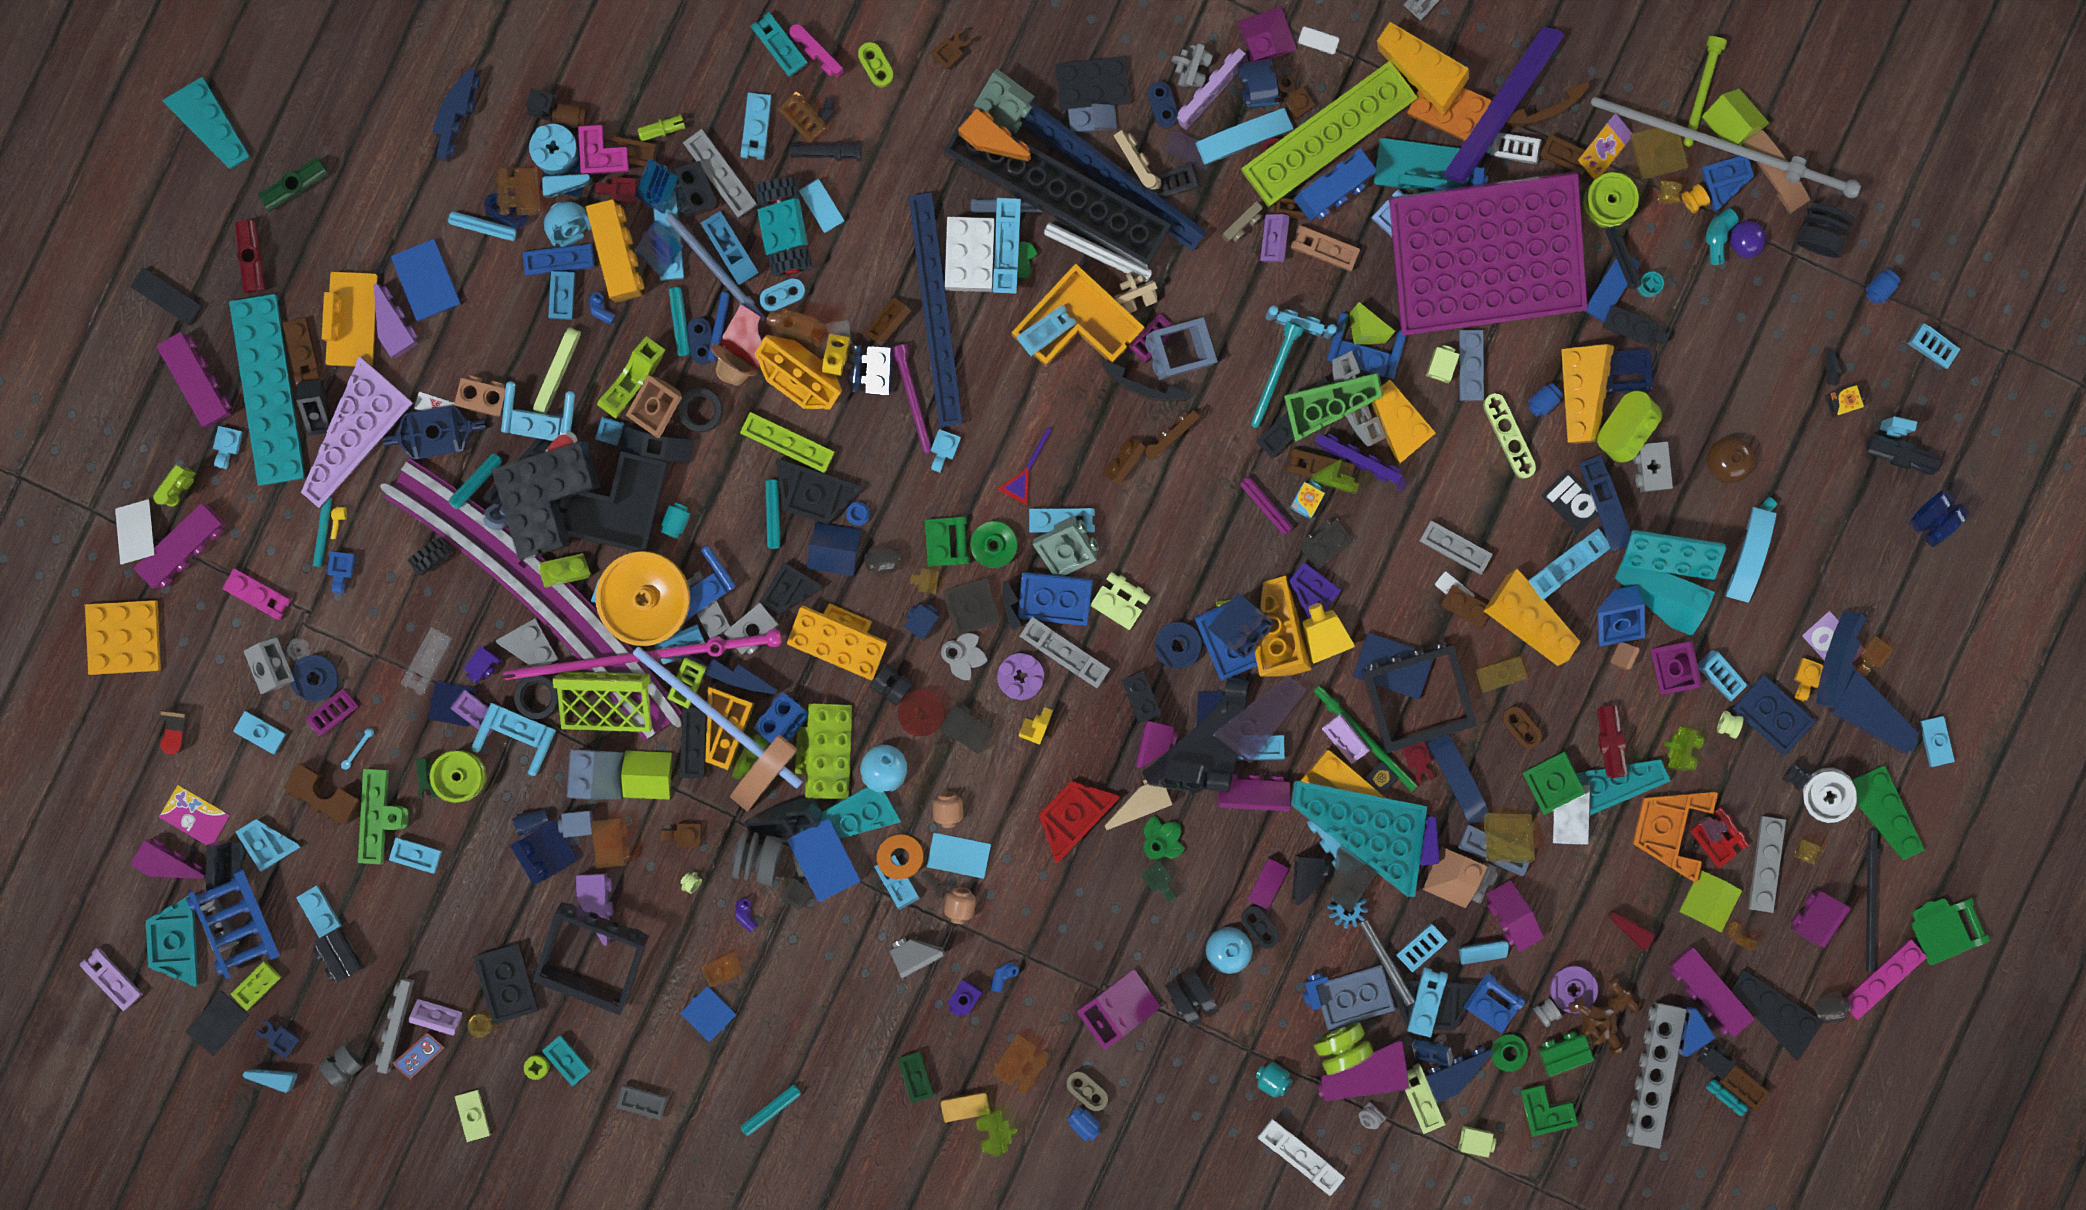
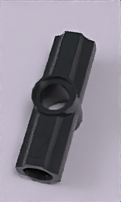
[1866,434,1940,475]

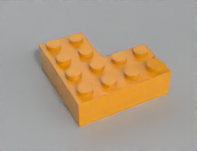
[1012,264,1145,367]

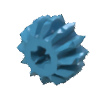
[1327,888,1368,929]

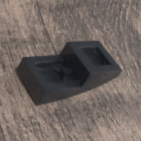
[1002,580,1021,631]

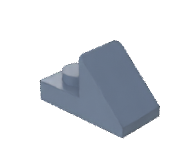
[1068,104,1117,133]

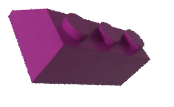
[1216,774,1290,811]

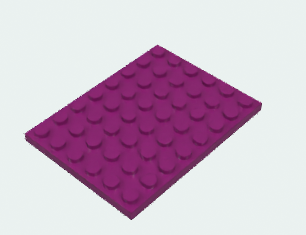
[1388,172,1587,336]

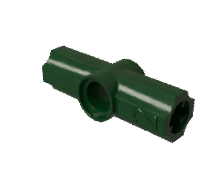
[258,157,329,212]

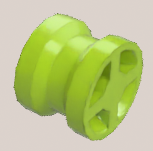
[524,1054,550,1080]

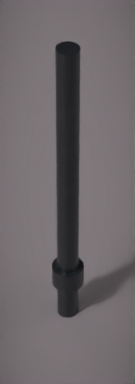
[1865,830,1880,971]

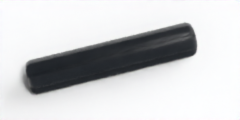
[1606,225,1641,290]

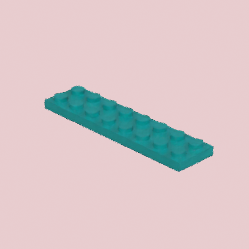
[229,294,306,486]

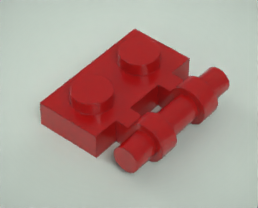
[1689,807,1749,868]

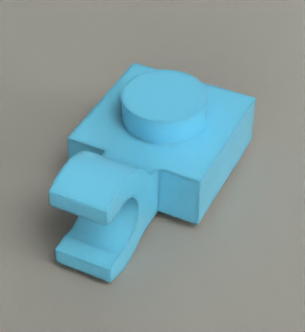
[213,426,243,469]
[931,429,961,473]

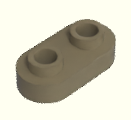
[1067,1071,1108,1111]

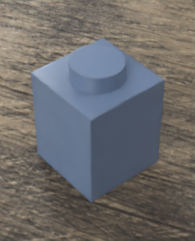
[558,810,595,837]

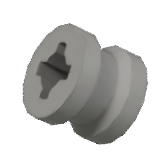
[1533,998,1562,1028]

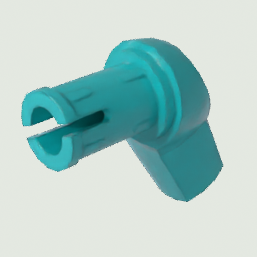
[1705,208,1739,265]

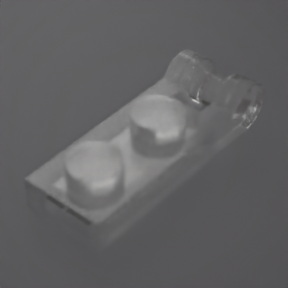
[401,627,453,696]

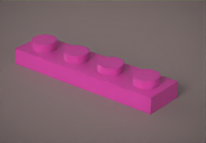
[1840,939,1927,1020]

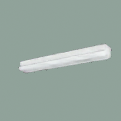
[1044,223,1152,282]

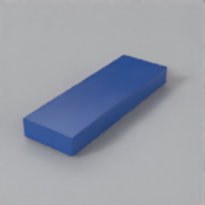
[522,244,596,276]
[1585,257,1641,323]

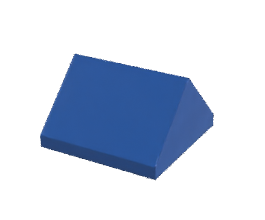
[1678,1005,1715,1057]

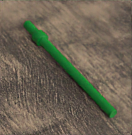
[1313,685,1418,792]

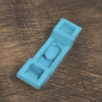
[993,198,1021,293]
[1725,507,1776,603]
[1528,528,1610,600]

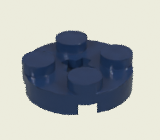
[1155,622,1201,669]
[291,655,339,702]

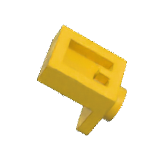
[1019,707,1053,744]

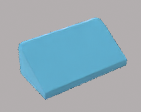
[1458,940,1508,965]

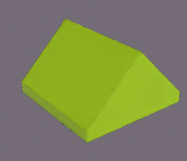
[1702,89,1769,146]
[621,751,673,800]
[1679,870,1742,933]

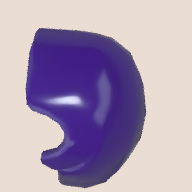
[1730,221,1766,258]

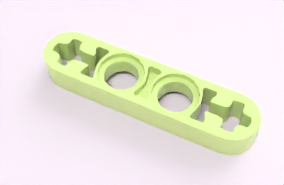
[533,327,581,414]
[1483,393,1536,479]

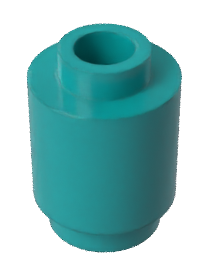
[661,503,691,539]

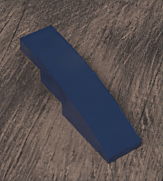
[1816,611,1866,709]
[686,654,779,694]

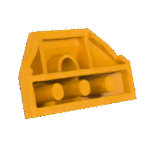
[754,335,842,409]

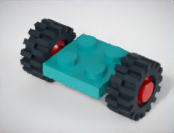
[755,177,813,276]

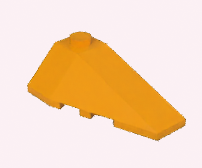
[1255,576,1312,677]
[1300,749,1385,798]

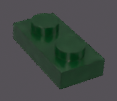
[897,1051,934,1104]

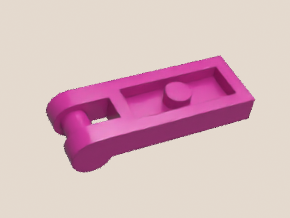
[790,24,844,79]
[222,569,291,621]

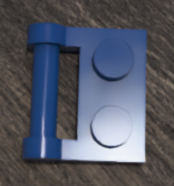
[1464,974,1525,1034]

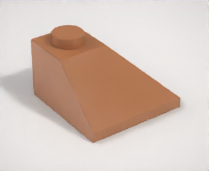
[626,375,682,438]
[1423,847,1488,908]

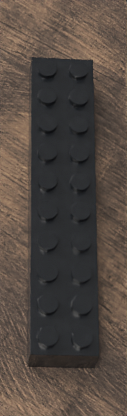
[943,111,1171,270]

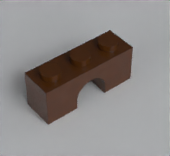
[283,763,362,825]

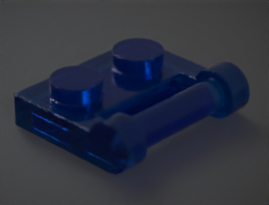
[1606,349,1653,395]

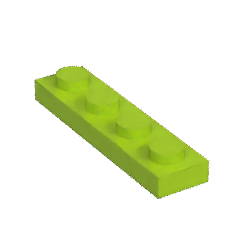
[740,412,835,473]

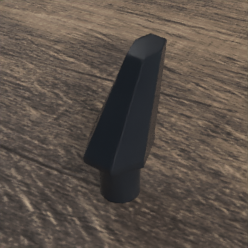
[811,97,836,131]
[1826,348,1843,386]

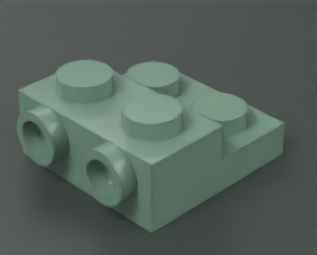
[974,69,1035,134]
[1033,516,1099,576]

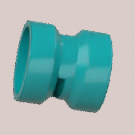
[1637,272,1664,297]

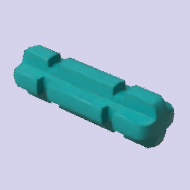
[1706,1079,1748,1116]

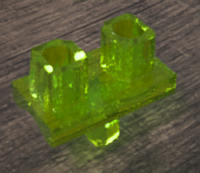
[1663,727,1704,771]
[977,1110,1017,1157]

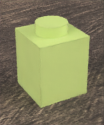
[1426,345,1460,383]
[1458,1126,1496,1158]

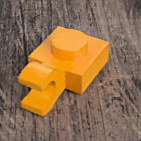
[1794,658,1823,701]

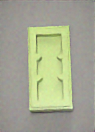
[455,1089,491,1142]

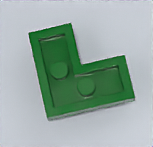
[1520,1084,1578,1137]

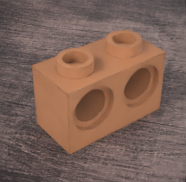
[454,375,506,418]

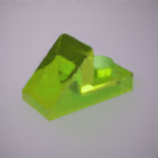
[1310,459,1359,494]

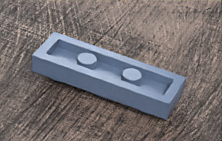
[1459,330,1484,401]
[1458,825,1533,876]

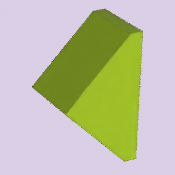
[1349,302,1395,345]

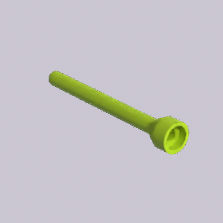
[1684,36,1727,147]

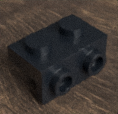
[205,840,243,891]

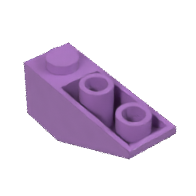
[374,283,419,359]
[576,873,613,945]

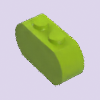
[1597,391,1662,462]

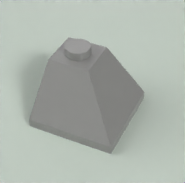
[890,937,945,978]

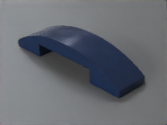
[1426,735,1490,826]

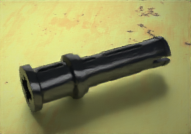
[790,140,862,162]

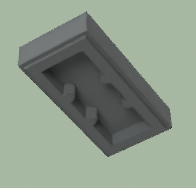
[616,1084,668,1120]

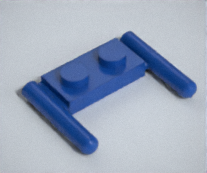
[1327,312,1407,380]
[685,545,736,621]

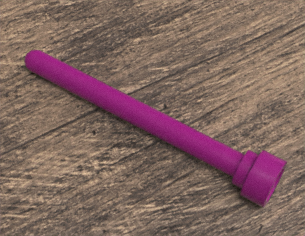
[892,344,932,454]

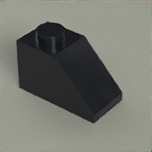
[296,379,331,436]

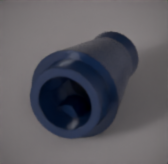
[512,809,549,836]

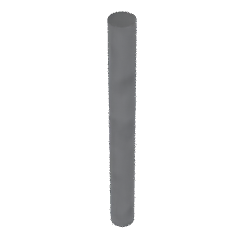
[1360,920,1415,1006]

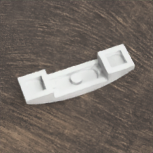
[1257,1119,1345,1196]

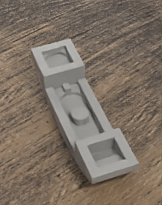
[1332,351,1387,446]
[1019,617,1110,688]

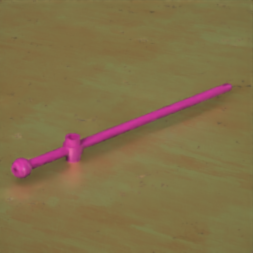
[502,629,782,680]

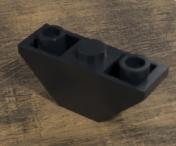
[621,426,694,463]

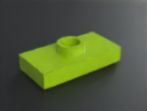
[230,960,282,1011]

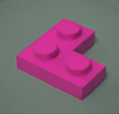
[578,125,629,174]

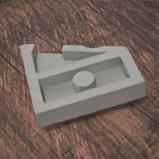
[496,618,559,667]

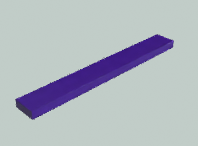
[1443,26,1564,184]

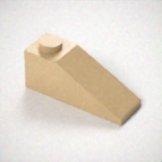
[1105,779,1172,830]

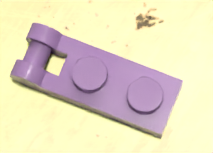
[80,947,142,1011]

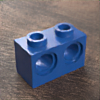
[753,692,808,743]

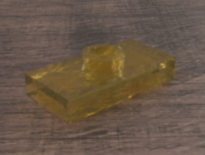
[1475,656,1527,693]

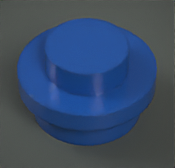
[846,502,870,526]

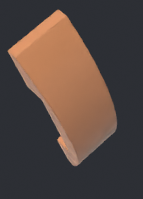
[1742,130,1810,214]
[730,734,798,812]

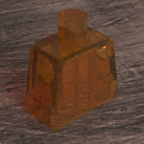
[767,309,826,347]

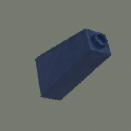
[1828,671,1919,754]

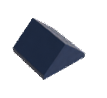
[807,522,861,576]

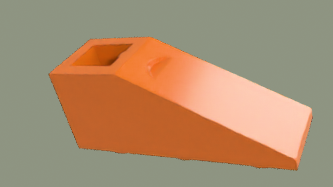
[958,108,1031,161]

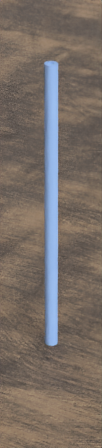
[633,647,803,789]

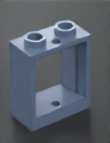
[1145,317,1217,380]

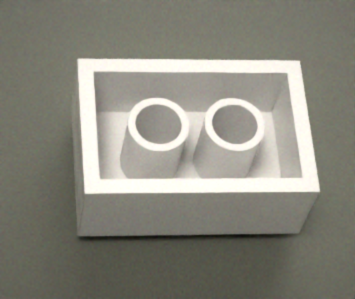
[945,217,995,292]

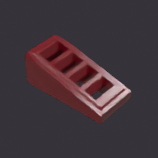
[1608,911,1655,951]

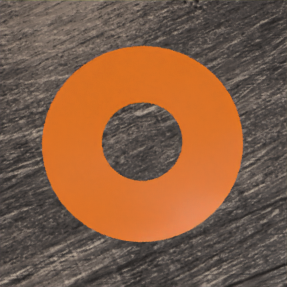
[877,835,923,879]

